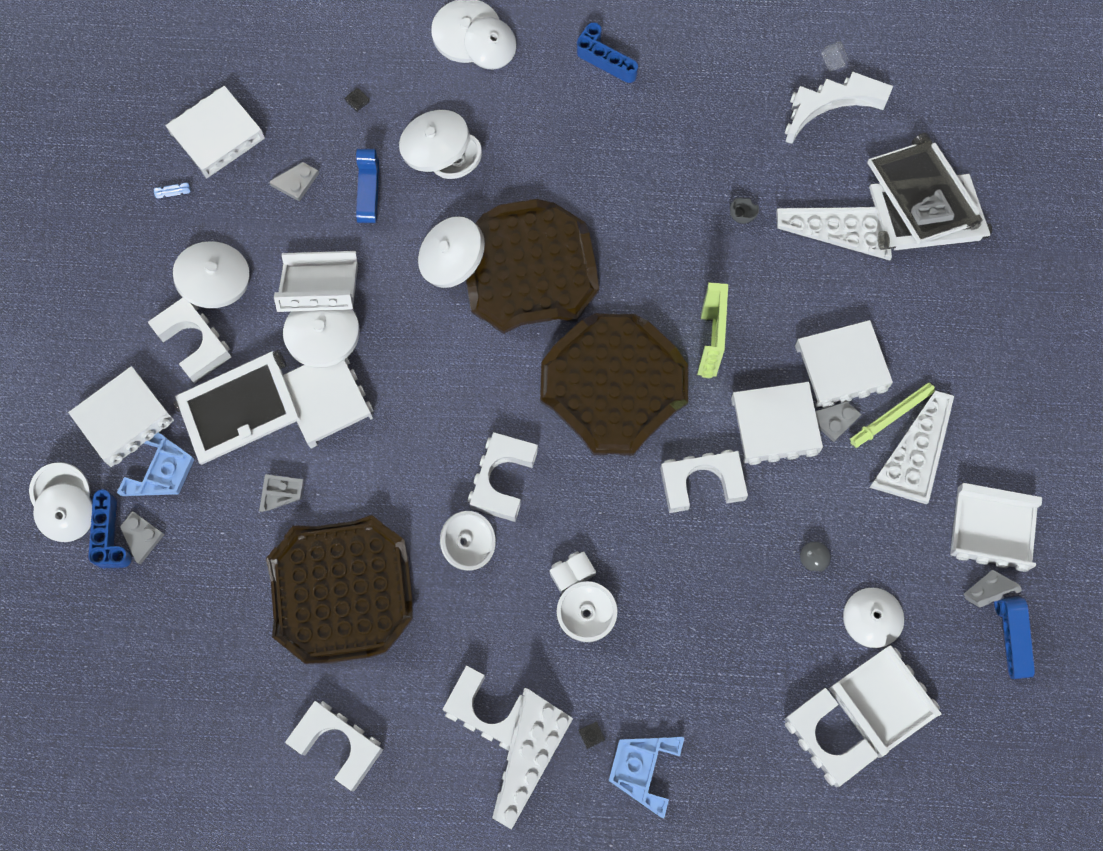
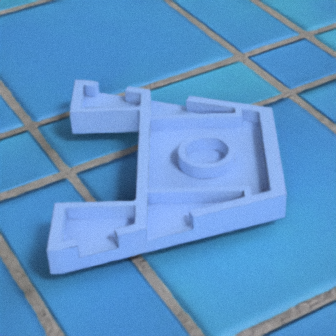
[117,432,194,496]
[609,737,684,818]

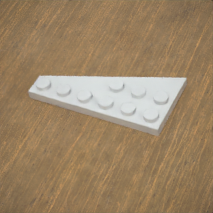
[776,207,892,260]
[870,391,954,504]
[492,688,573,829]

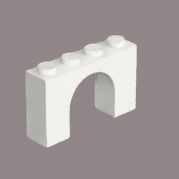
[148,298,231,384]
[468,432,538,522]
[660,450,748,513]
[443,666,524,751]
[784,688,878,787]
[285,701,383,791]

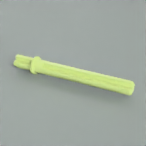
[850,383,935,448]

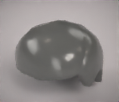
[729,197,759,224]
[800,542,831,572]

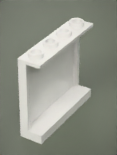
[166,86,265,179]
[274,251,358,312]
[795,320,893,408]
[283,358,373,448]
[68,366,174,467]
[731,382,823,465]
[950,483,1042,572]
[828,645,941,758]

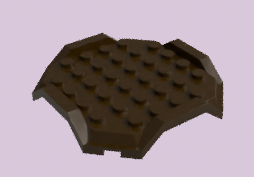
[466,199,599,334]
[540,313,688,456]
[266,515,413,665]

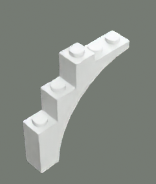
[785,72,893,144]

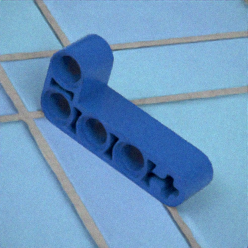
[577,23,638,83]
[356,149,379,223]
[88,489,132,568]
[994,596,1035,679]

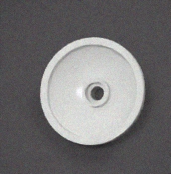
[464,17,516,69]
[434,135,482,179]
[29,462,90,518]
[33,484,93,542]
[440,511,496,571]
[557,581,617,642]
[843,588,904,648]

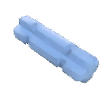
[154,182,190,198]

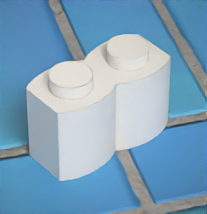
[550,551,596,594]

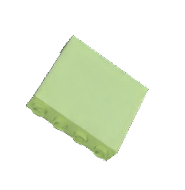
[697,283,728,378]

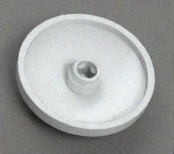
[432,0,499,63]
[399,110,470,172]
[418,217,485,288]
[173,241,249,308]
[283,309,360,367]

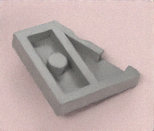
[269,162,319,202]
[911,189,955,225]
[815,402,861,442]
[259,474,305,512]
[120,511,165,565]
[964,570,1022,608]

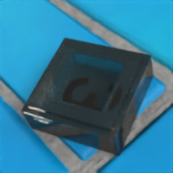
[344,88,370,112]
[578,721,605,749]

